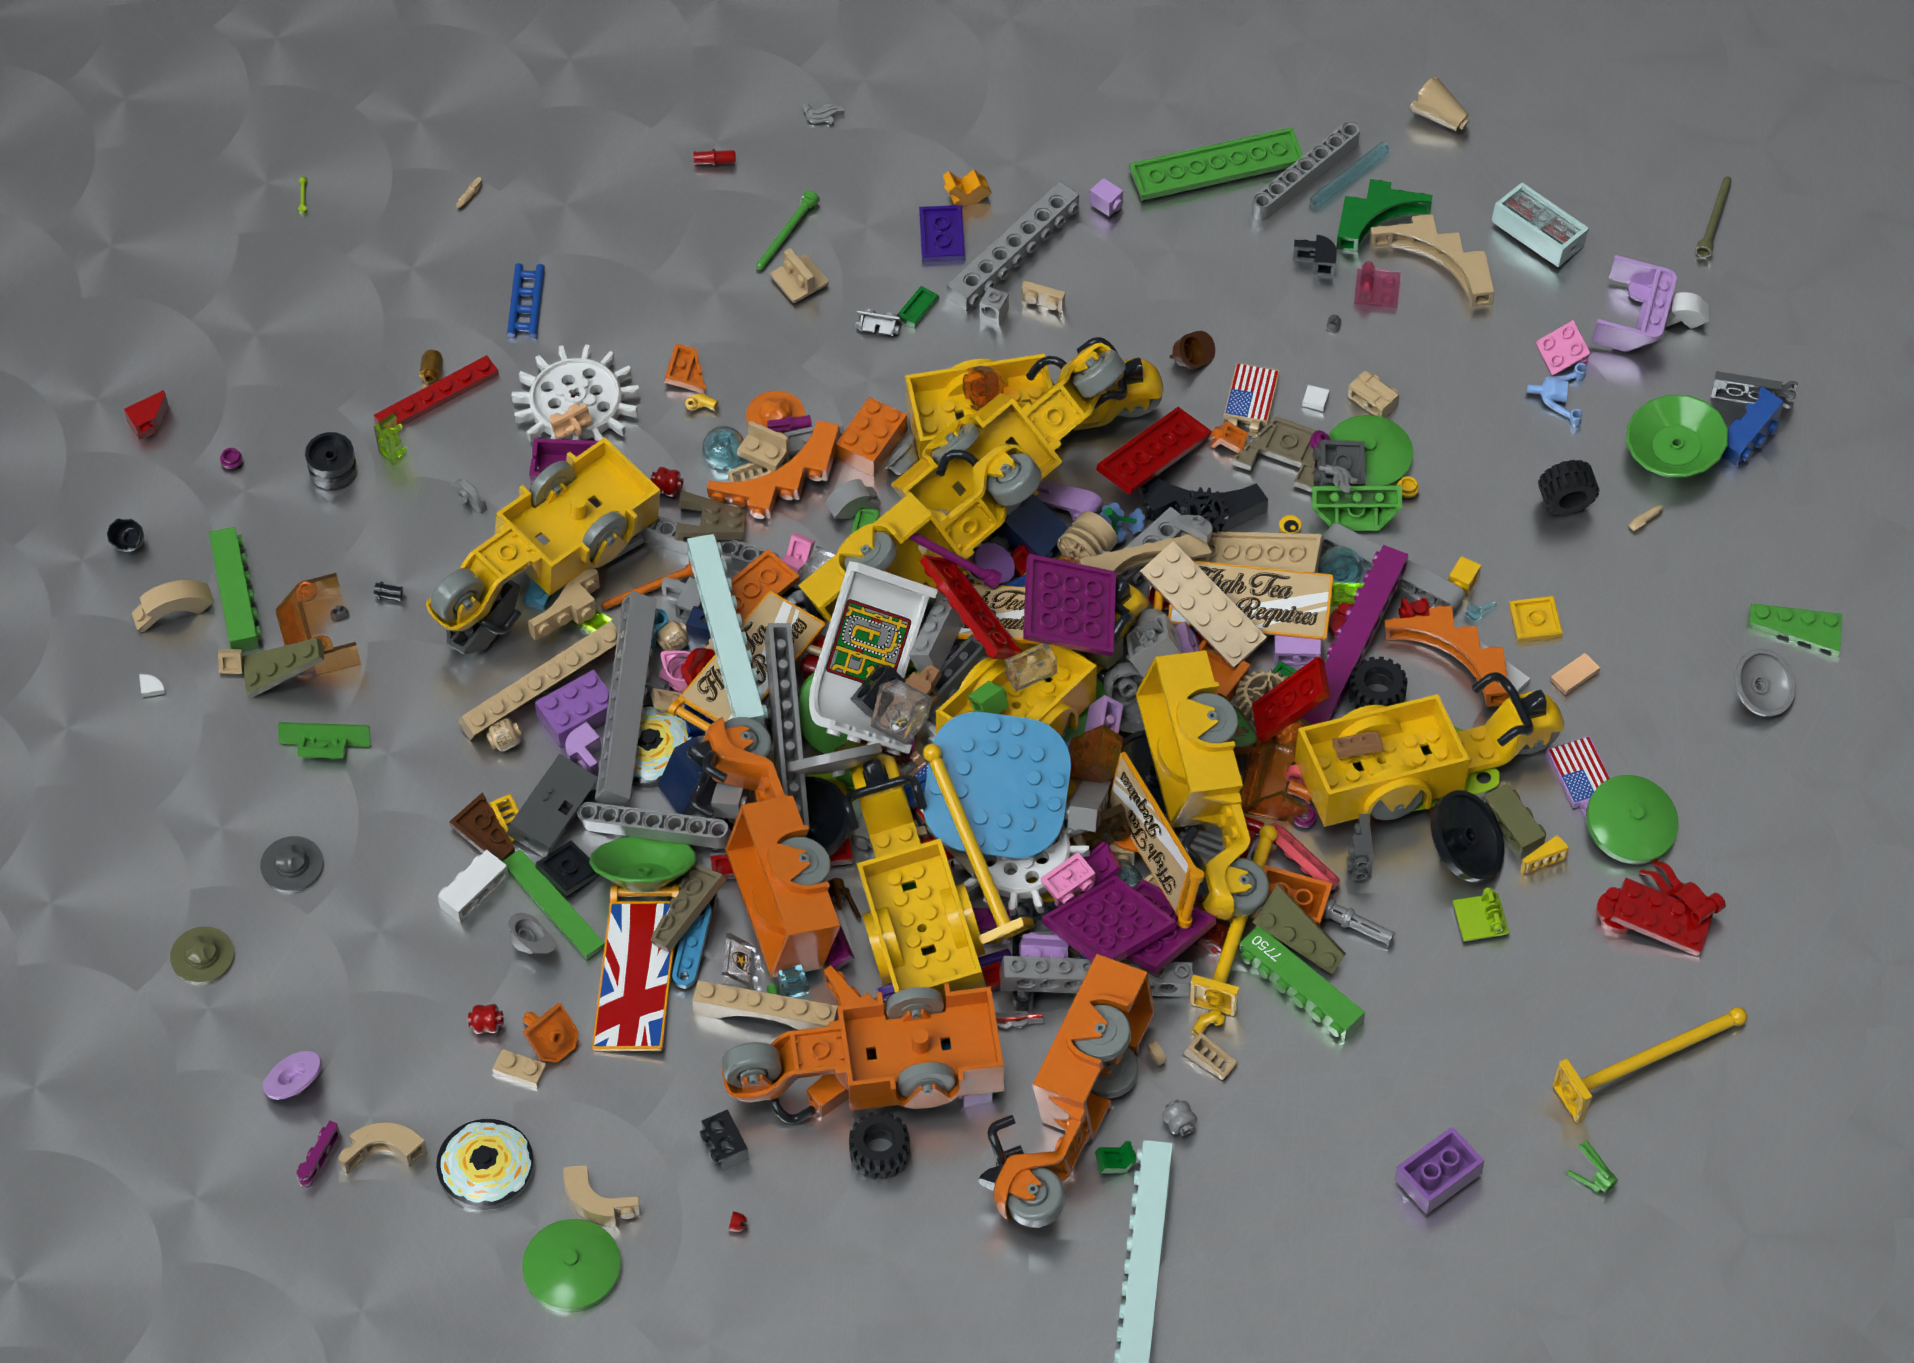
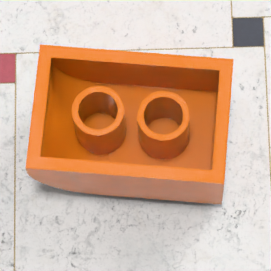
[1250,865,1333,926]

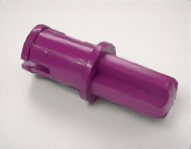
[767,415,812,432]

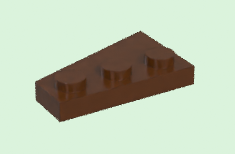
[449,792,515,861]

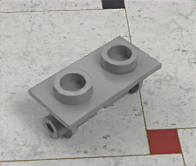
[856,309,902,336]

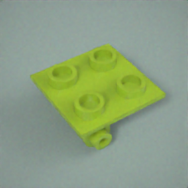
[1452,887,1510,942]

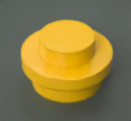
[1397,476,1419,498]

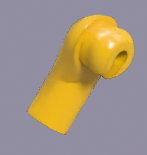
[685,393,719,411]
[1191,1009,1225,1036]

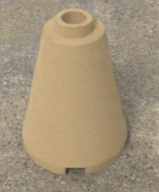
[1409,76,1470,131]

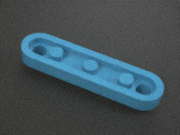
[672,903,712,989]

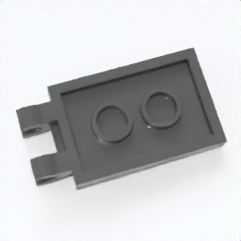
[1711,371,1798,409]

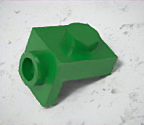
[1095,1141,1136,1173]

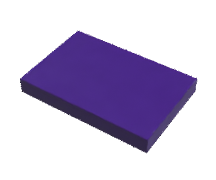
[919,205,965,262]

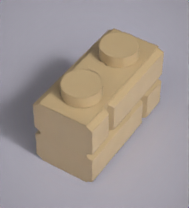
[1348,371,1399,418]

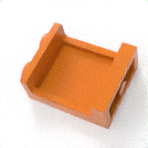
[1199,640,1250,702]

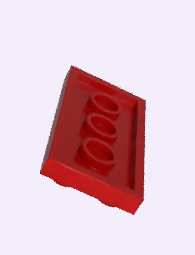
[1252,656,1330,743]
[1610,878,1713,957]

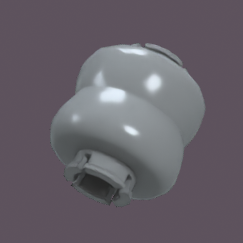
[1162,1099,1197,1136]

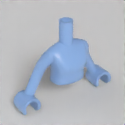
[1527,363,1586,427]

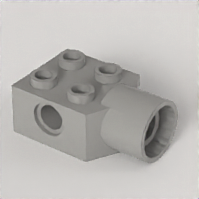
[1126,609,1183,678]

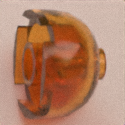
[963,366,1005,411]

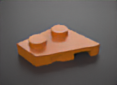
[664,343,706,393]

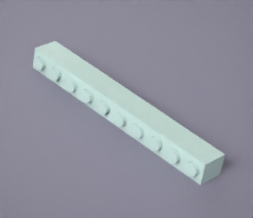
[687,534,768,726]
[1114,1140,1173,1363]

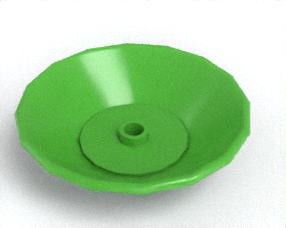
[1626,395,1728,478]
[589,837,697,892]

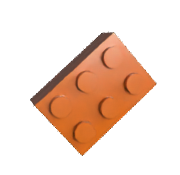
[835,397,908,477]

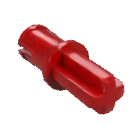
[693,149,736,166]

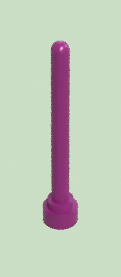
[908,532,1002,589]

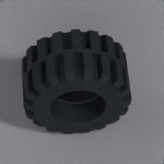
[1538,460,1600,515]
[1349,656,1408,709]
[849,1111,910,1179]

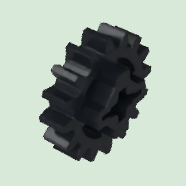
[1180,487,1229,534]

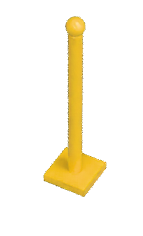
[923,743,1035,945]
[1189,825,1278,1017]
[1552,1007,1747,1123]

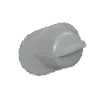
[884,434,918,475]
[509,913,556,954]

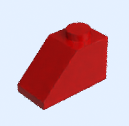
[124,390,169,440]

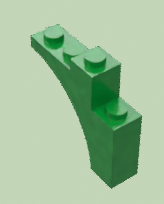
[1336,179,1433,252]

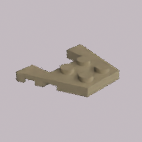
[1232,416,1317,492]
[675,491,746,541]

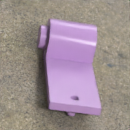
[1036,480,1103,521]

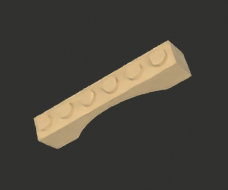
[1078,533,1212,577]
[693,980,838,1030]

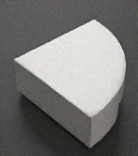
[139,674,165,698]

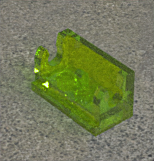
[374,413,406,465]

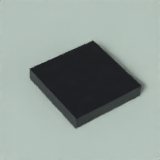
[535,840,599,896]

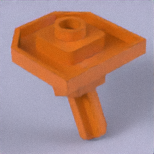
[522,1003,579,1063]

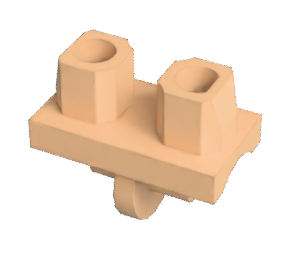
[550,403,593,439]

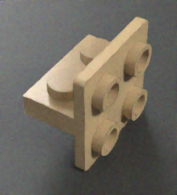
[770,248,829,303]
[737,421,789,471]

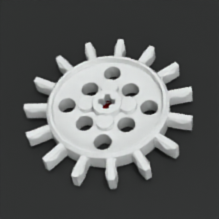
[512,344,640,441]
[953,802,1090,916]

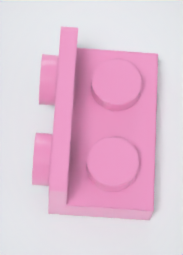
[1041,852,1096,907]

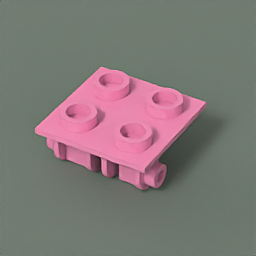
[1536,320,1591,376]

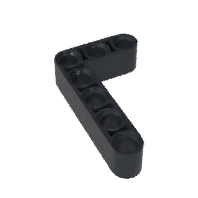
[1012,901,1058,1013]

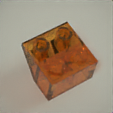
[1069,724,1123,783]

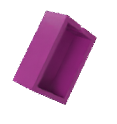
[529,438,598,485]

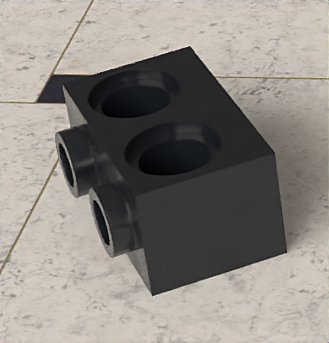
[850,664,905,716]
[699,1109,749,1171]

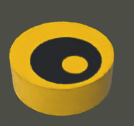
[1279,515,1301,534]

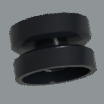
[305,432,357,489]

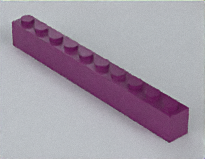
[1290,545,1408,742]

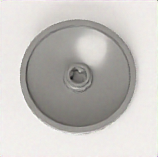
[788,743,882,777]

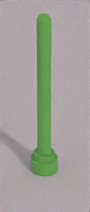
[756,190,820,270]

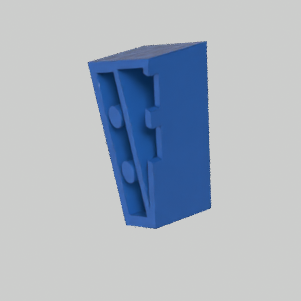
[1722,386,1784,467]

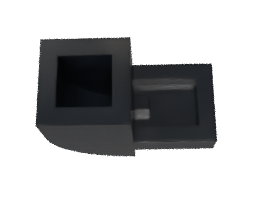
[1293,235,1337,277]

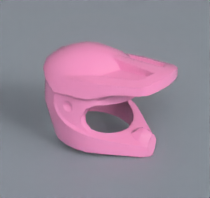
[659,651,704,693]

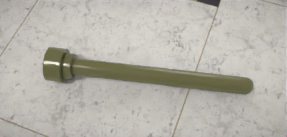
[1695,176,1731,258]

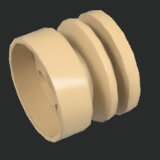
[1057,511,1118,564]

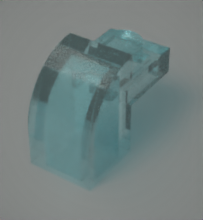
[777,964,809,998]

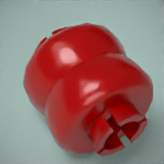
[650,467,684,497]
[468,1004,504,1034]

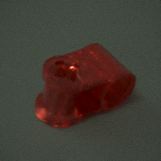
[1192,923,1229,956]

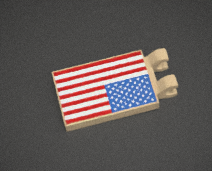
[1224,363,1280,438]

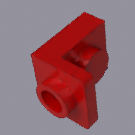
[1398,598,1431,618]

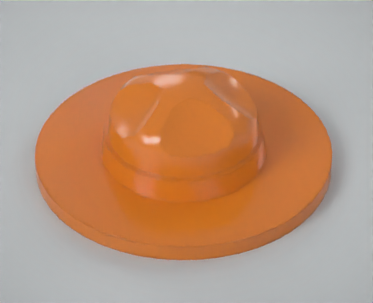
[746,391,805,433]

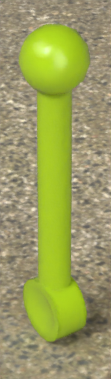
[298,176,307,214]

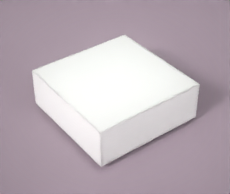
[1302,385,1329,411]

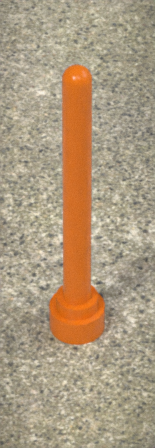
[601,561,694,610]

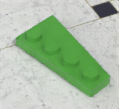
[1749,603,1842,656]

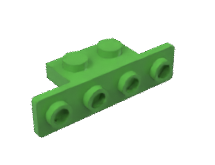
[278,722,371,760]

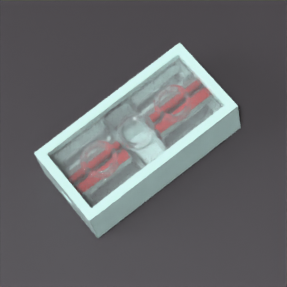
[1491,183,1589,267]

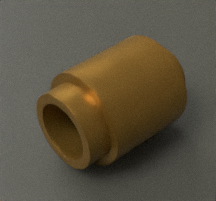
[419,350,443,383]

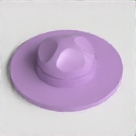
[263,1051,322,1100]

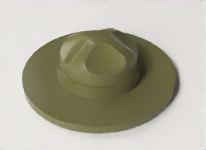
[170,927,234,984]

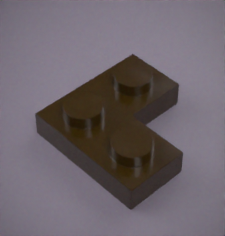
[1082,804,1131,852]

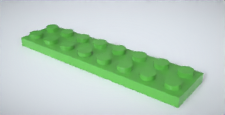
[1129,127,1303,201]

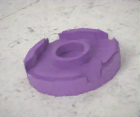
[972,543,1015,586]

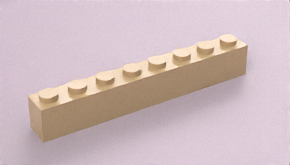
[458,621,618,741]

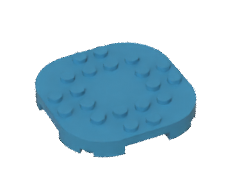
[923,712,1071,861]

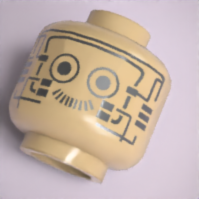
[656,621,689,651]
[486,718,523,752]

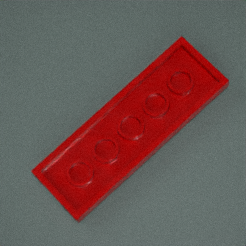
[1096,407,1212,495]
[919,555,1026,662]

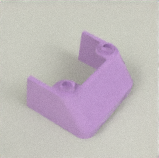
[1591,255,1677,352]

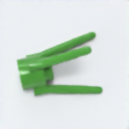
[1567,1140,1618,1194]

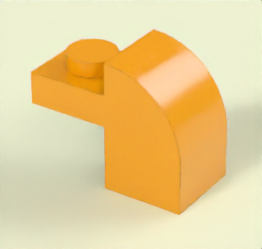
[942,169,992,207]

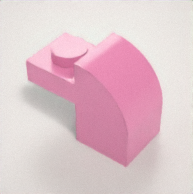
[781,532,815,588]

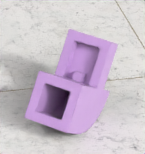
[565,722,601,776]

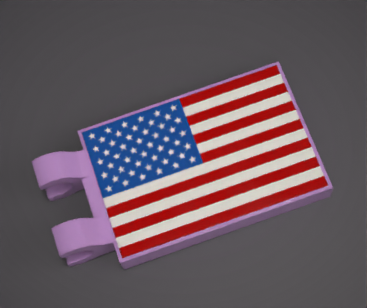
[1546,736,1610,820]

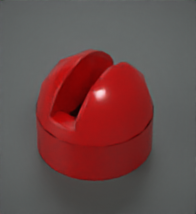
[728,1211,747,1232]

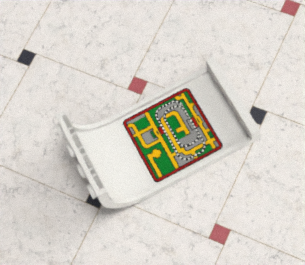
[809,561,938,756]

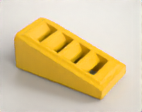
[489,793,519,843]
[1520,835,1569,875]

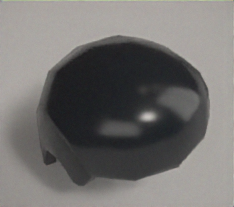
[107,518,144,552]

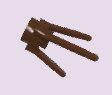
[827,878,861,919]

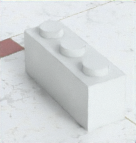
[438,850,509,924]

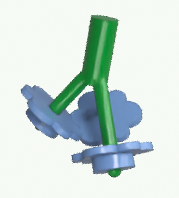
[1099,502,1145,543]

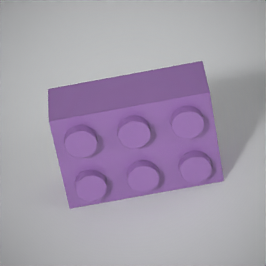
[535,670,610,749]
[1395,1126,1484,1215]

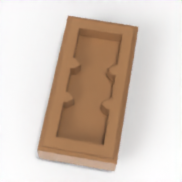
[1332,731,1383,759]

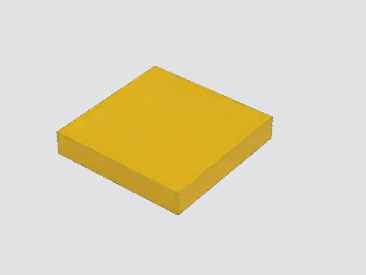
[1509,596,1563,643]

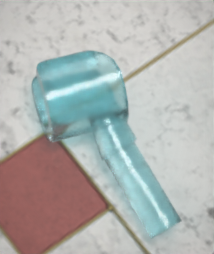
[1465,601,1497,620]

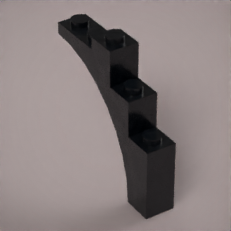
[1137,477,1268,532]

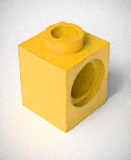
[1448,556,1481,597]

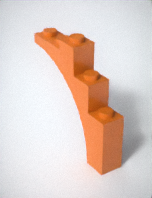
[707,420,841,519]
[1384,606,1509,707]
[807,965,877,1117]

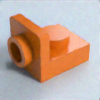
[1210,421,1248,454]

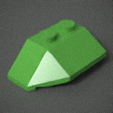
[1312,486,1402,531]

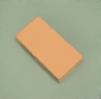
[1550,653,1600,696]

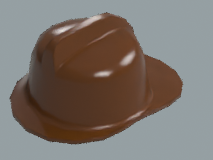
[1169,331,1215,369]

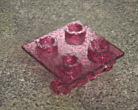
[1354,261,1401,308]

